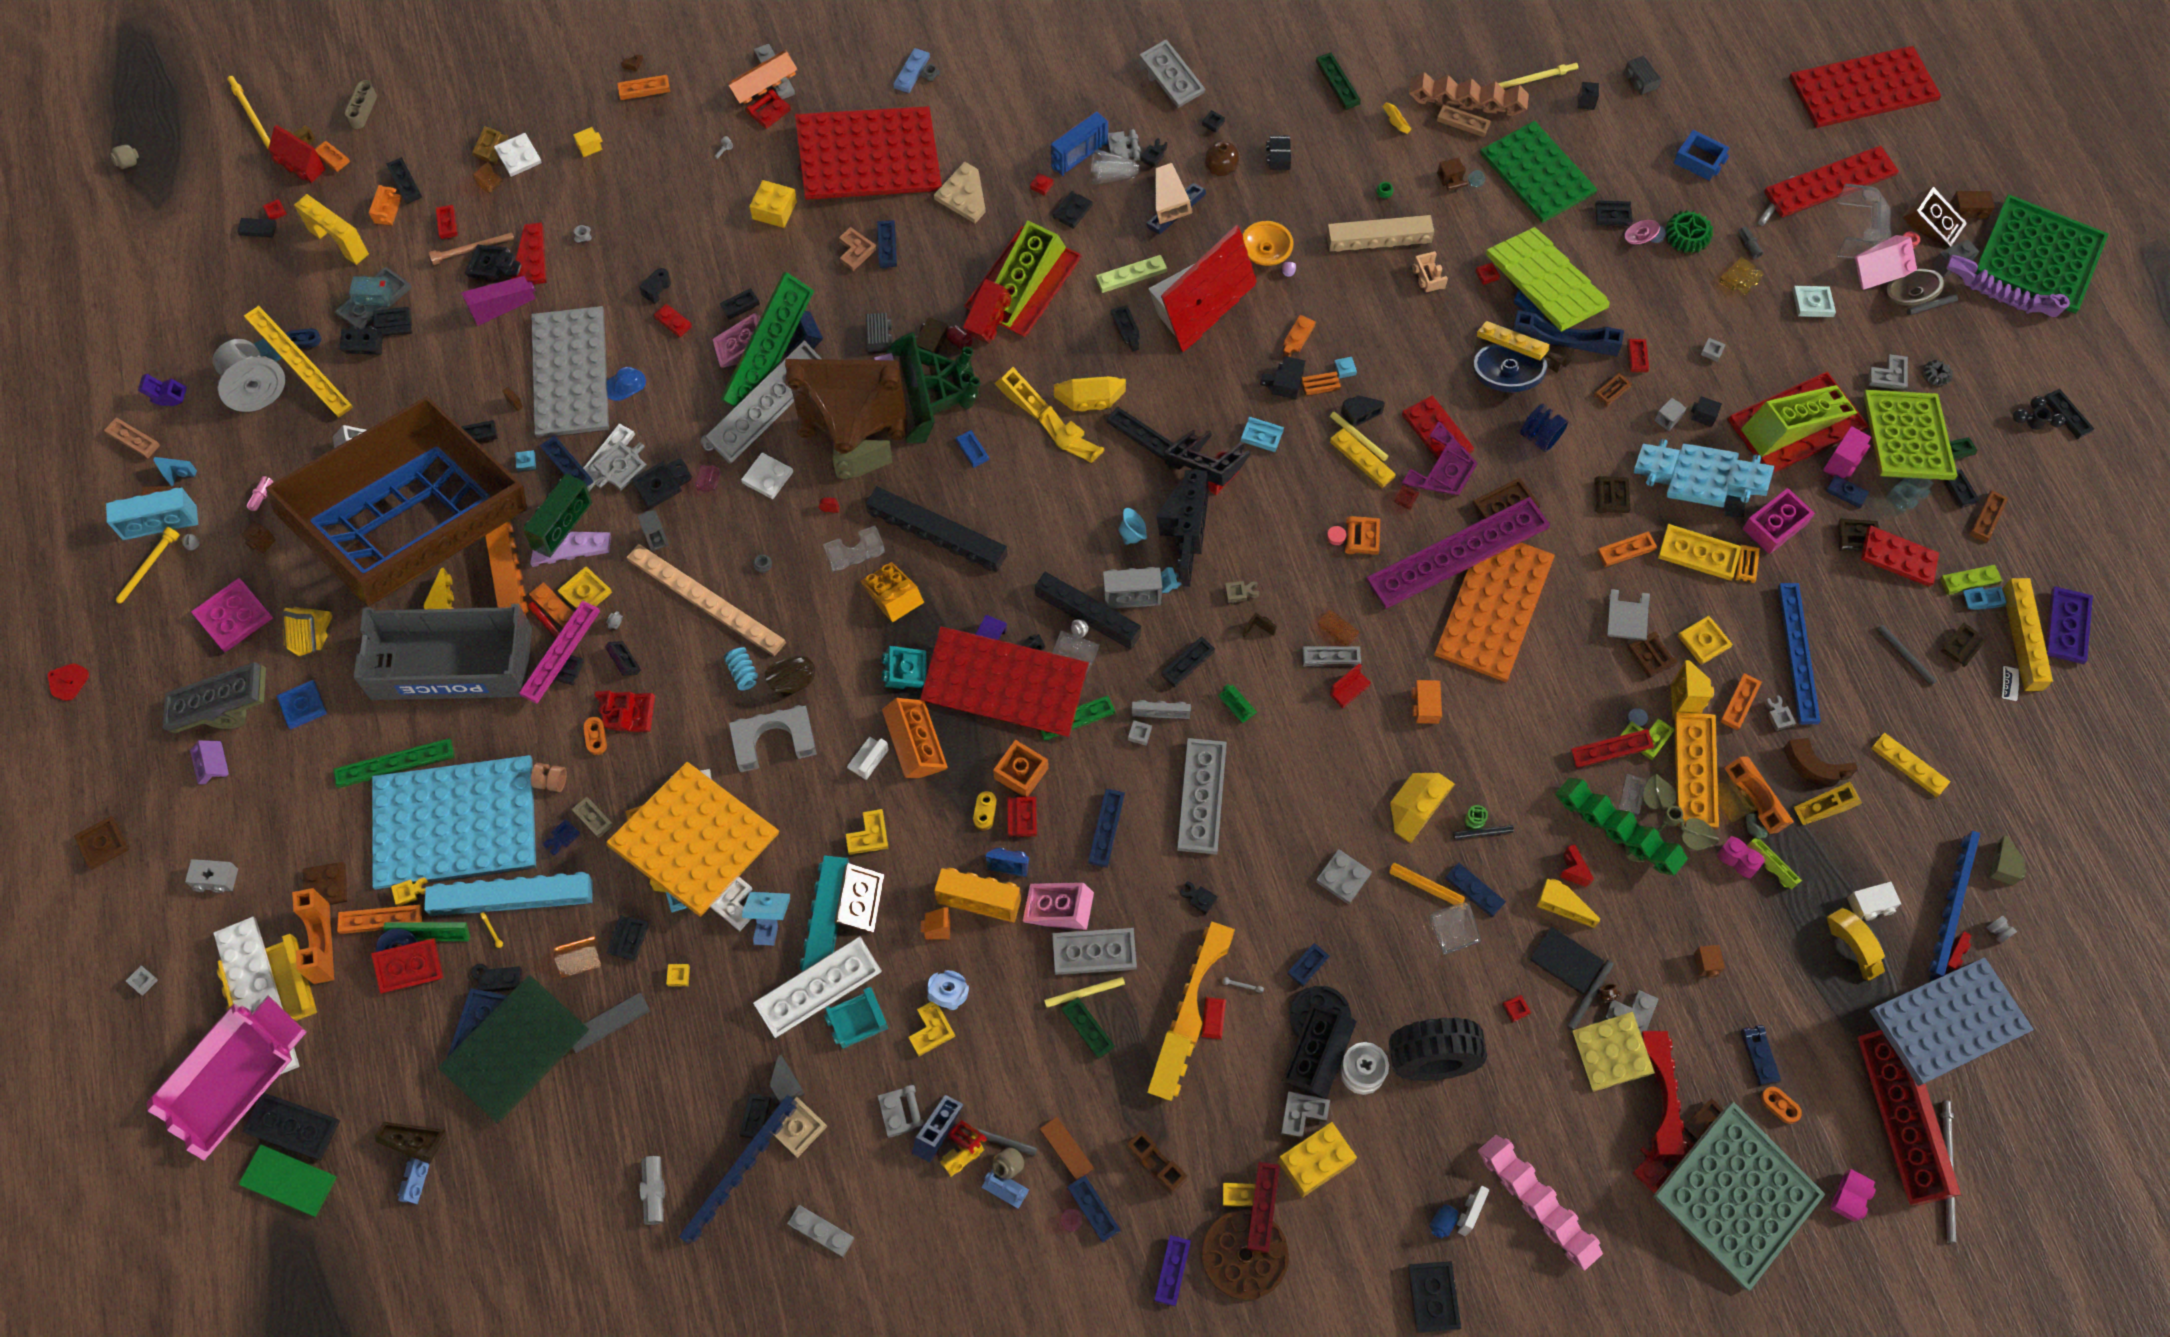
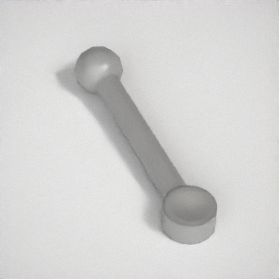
[1222,977,1264,993]

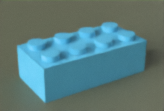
[106,488,198,540]

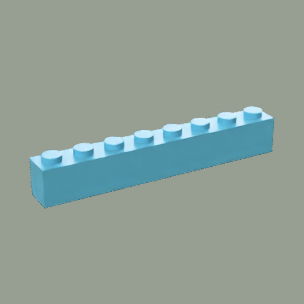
[425,872,593,916]

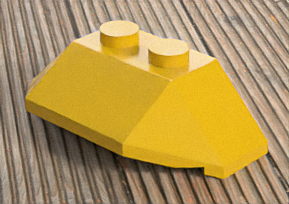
[1054,376,1126,412]
[1390,773,1455,844]

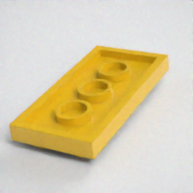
[1658,524,1742,581]

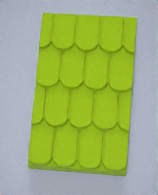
[1486,227,1610,332]

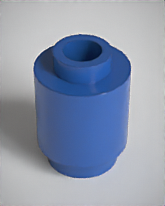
[1429,1204,1459,1239]

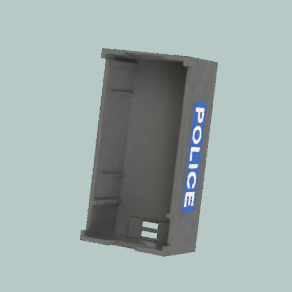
[354,604,532,700]

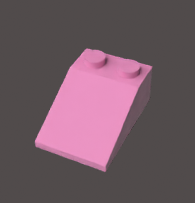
[1855,235,1917,290]
[713,313,761,368]
[1023,883,1094,930]

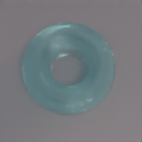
[1468,170,1486,187]

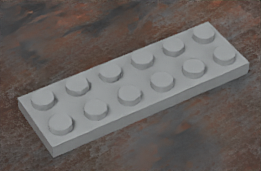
[1177,738,1227,855]

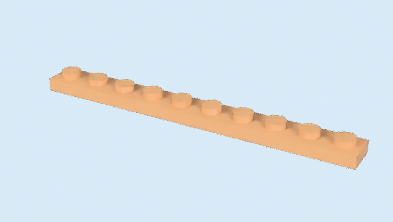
[627,544,786,657]

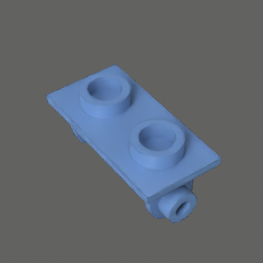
[397,1157,429,1204]
[982,1169,1029,1209]

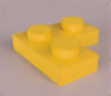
[846,809,889,855]
[909,1002,955,1056]

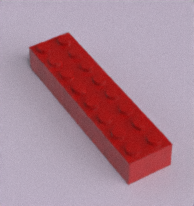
[1857,1030,1961,1205]

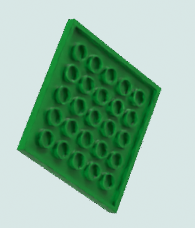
[1975,194,2109,314]

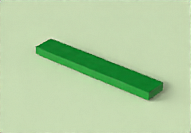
[333,738,455,789]

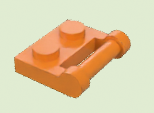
[1345,516,1380,555]

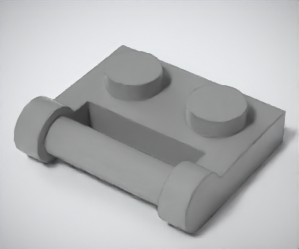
[878,1085,924,1138]

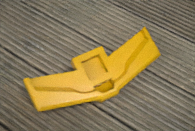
[1039,406,1104,463]

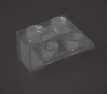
[1053,631,1100,674]

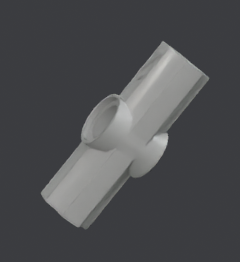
[640,1156,665,1225]

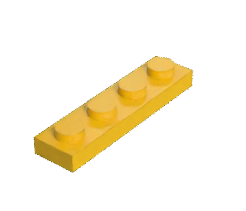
[1477,321,1550,360]
[1330,428,1396,488]
[1871,732,1951,798]

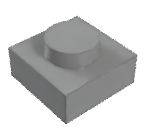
[1701,338,1725,362]
[1128,721,1152,746]
[126,966,158,996]

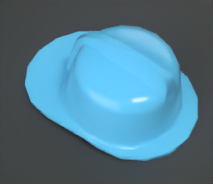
[1118,508,1147,545]

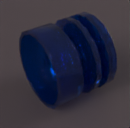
[1520,403,1569,452]

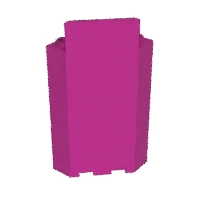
[146,995,307,1160]

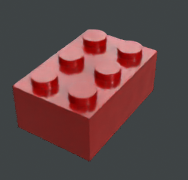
[963,279,1011,344]

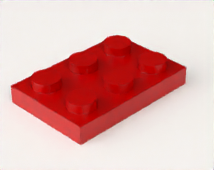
[371,938,444,993]

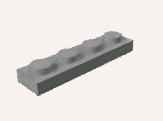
[754,44,795,99]

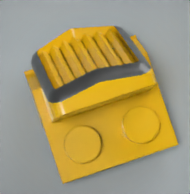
[282,607,333,657]

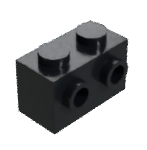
[340,326,383,355]

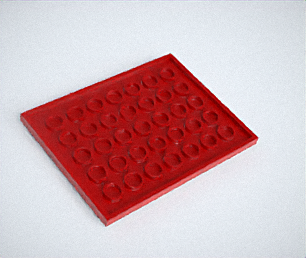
[795,106,942,200]

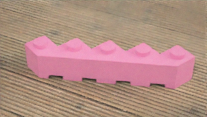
[1478,1135,1603,1271]

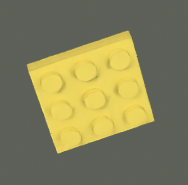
[1573,1012,1655,1092]

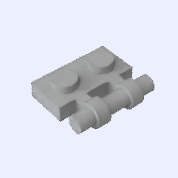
[1108,129,1141,164]

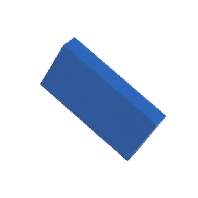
[955,430,989,468]

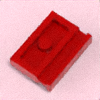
[1008,797,1037,837]

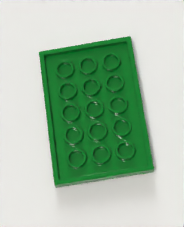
[1480,120,1598,223]

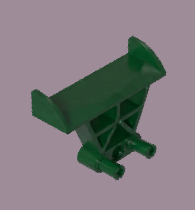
[886,332,981,443]

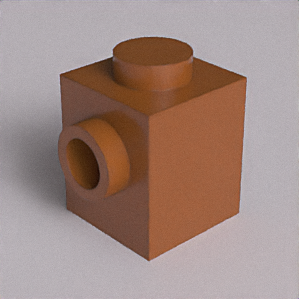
[1694,945,1725,978]

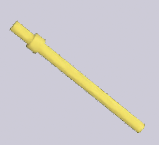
[1498,63,1578,89]

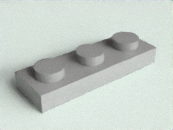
[1132,700,1191,719]
[788,1205,855,1257]

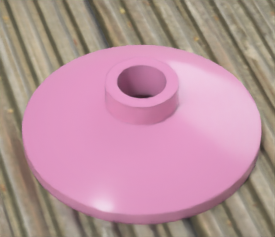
[1625,220,1660,244]

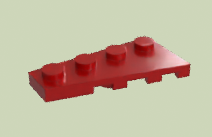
[511,222,547,285]

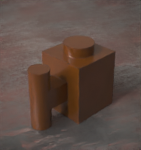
[1437,157,1468,191]

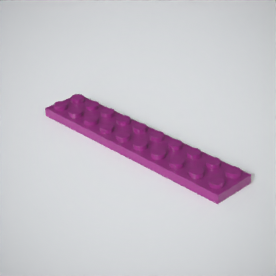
[1367,497,1550,609]

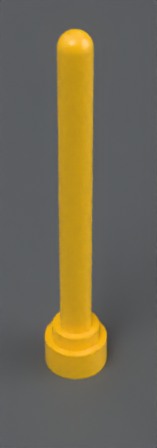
[116,527,180,604]

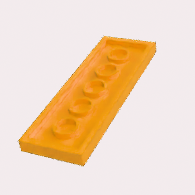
[1674,712,1719,829]

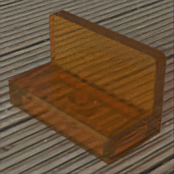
[554,936,601,978]

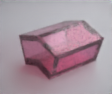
[695,465,722,492]

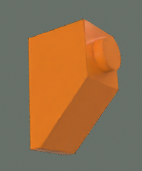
[921,907,951,940]

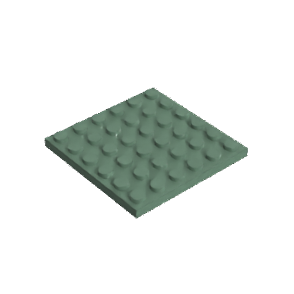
[1653,1102,1825,1291]

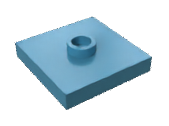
[742,892,790,920]

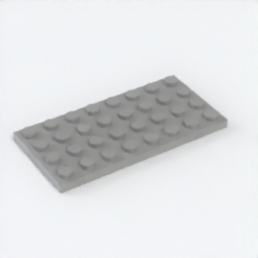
[532,306,609,438]

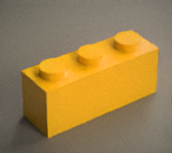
[1147,1030,1194,1101]

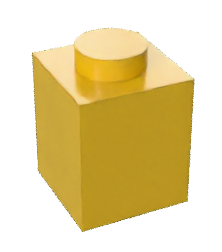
[573,127,603,157]

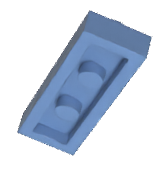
[894,48,930,93]

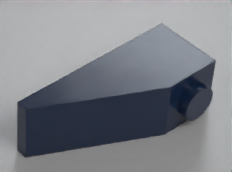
[912,1095,964,1163]

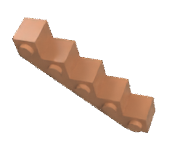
[1409,72,1529,116]

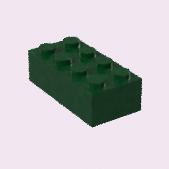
[523,473,593,558]

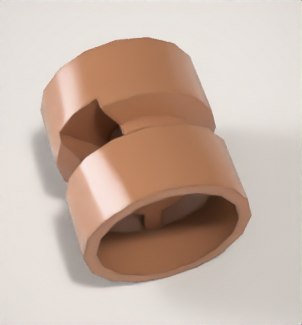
[531,763,567,792]

